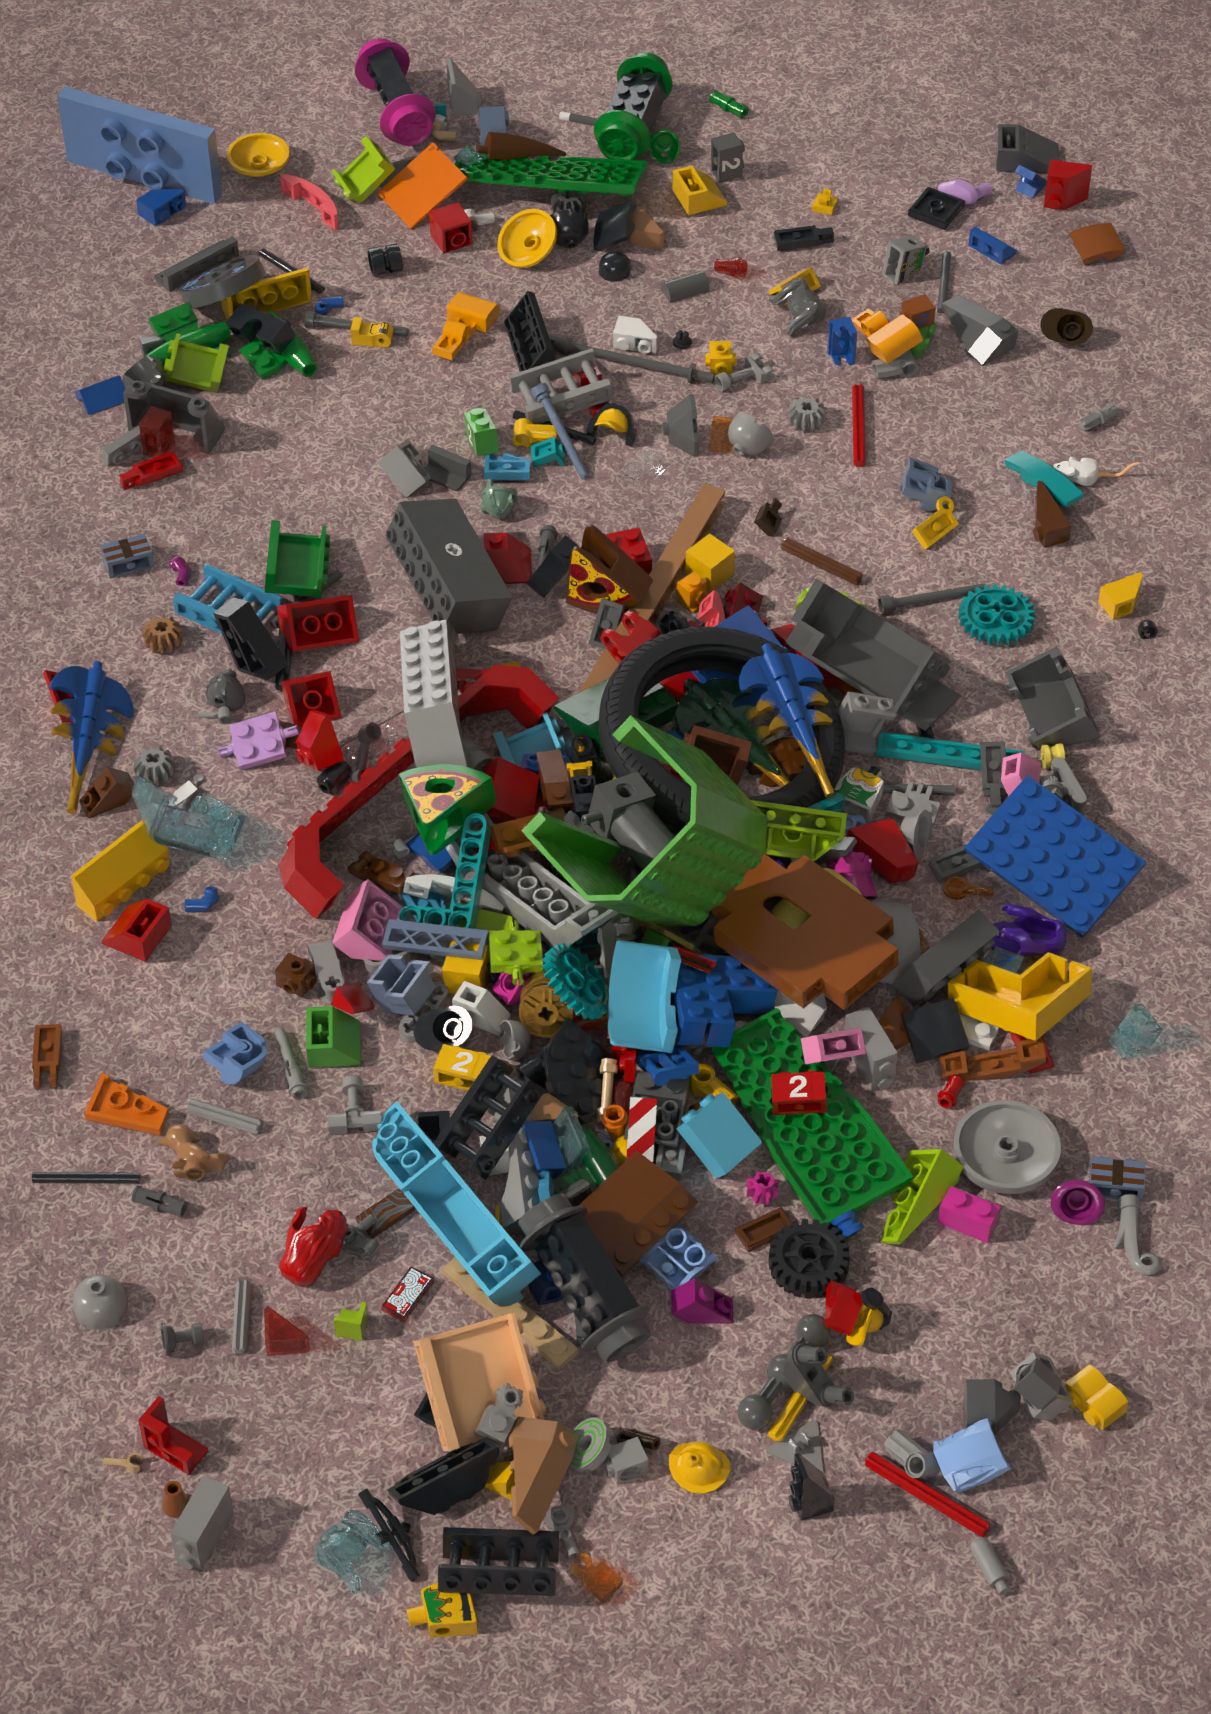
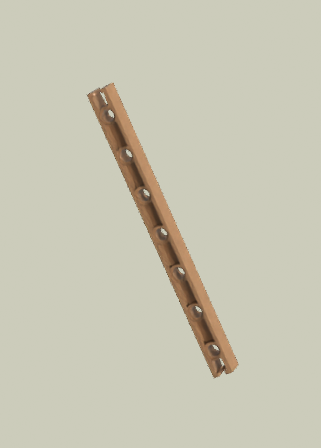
[578,484,725,693]

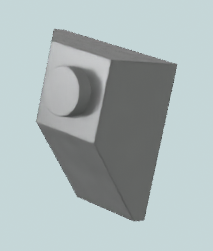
[663,394,699,457]
[962,1379,1021,1435]

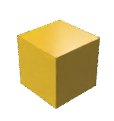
[685,534,735,592]
[442,940,490,994]

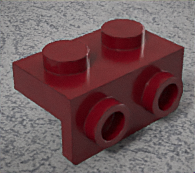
[723,582,763,620]

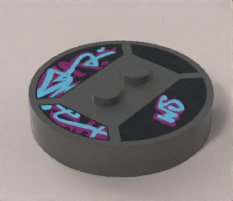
[179,255,266,308]

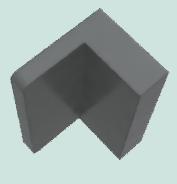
[424,445,471,491]

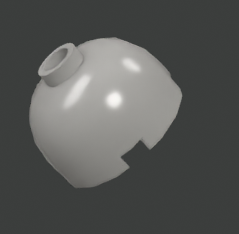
[728,412,774,456]
[73,1274,128,1330]

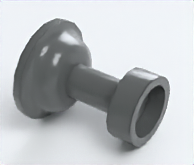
[160,1322,204,1356]

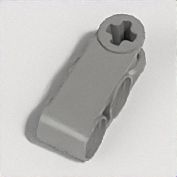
[307,939,344,1006]

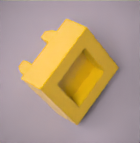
[812,189,838,215]

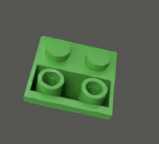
[306,1006,361,1068]

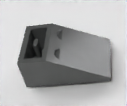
[996,124,1059,173]
[624,1071,690,1147]

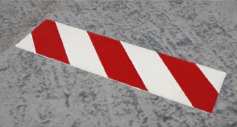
[626,1097,657,1162]

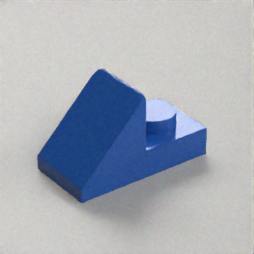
[1015,165,1047,198]

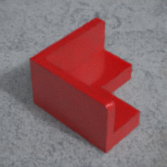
[138,1396,208,1475]

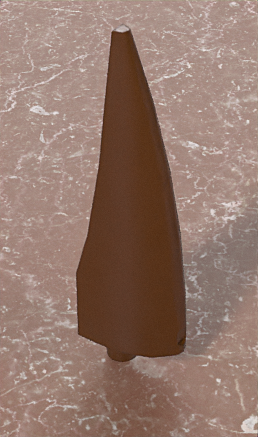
[476,132,566,160]

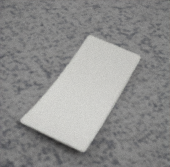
[153,781,197,813]

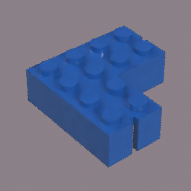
[670,954,777,1047]

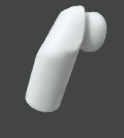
[464,209,495,225]

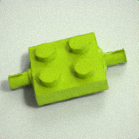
[489,919,543,986]

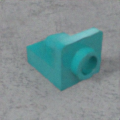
[531,436,567,467]

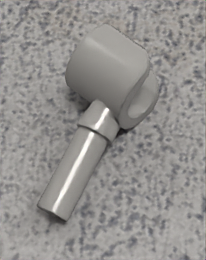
[198,706,232,724]

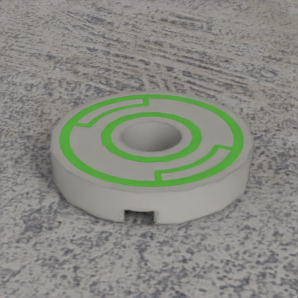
[569,1417,613,1473]

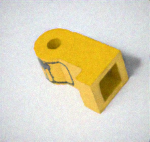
[350,317,394,347]

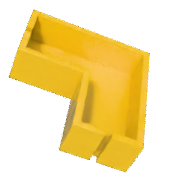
[948,952,1092,1041]

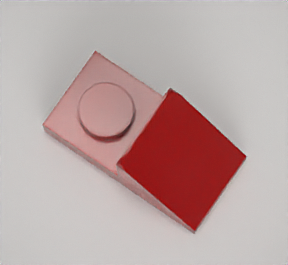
[825,1280,863,1336]

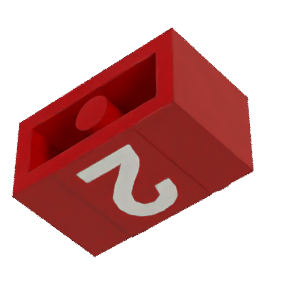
[771,1070,827,1115]

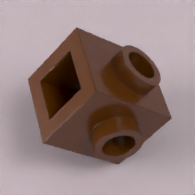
[275,953,317,997]

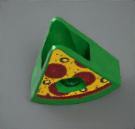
[399,764,496,855]

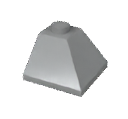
[447,58,481,116]

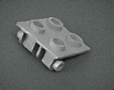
[597,913,635,977]

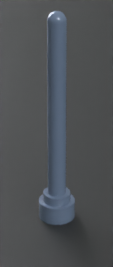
[531,383,588,479]

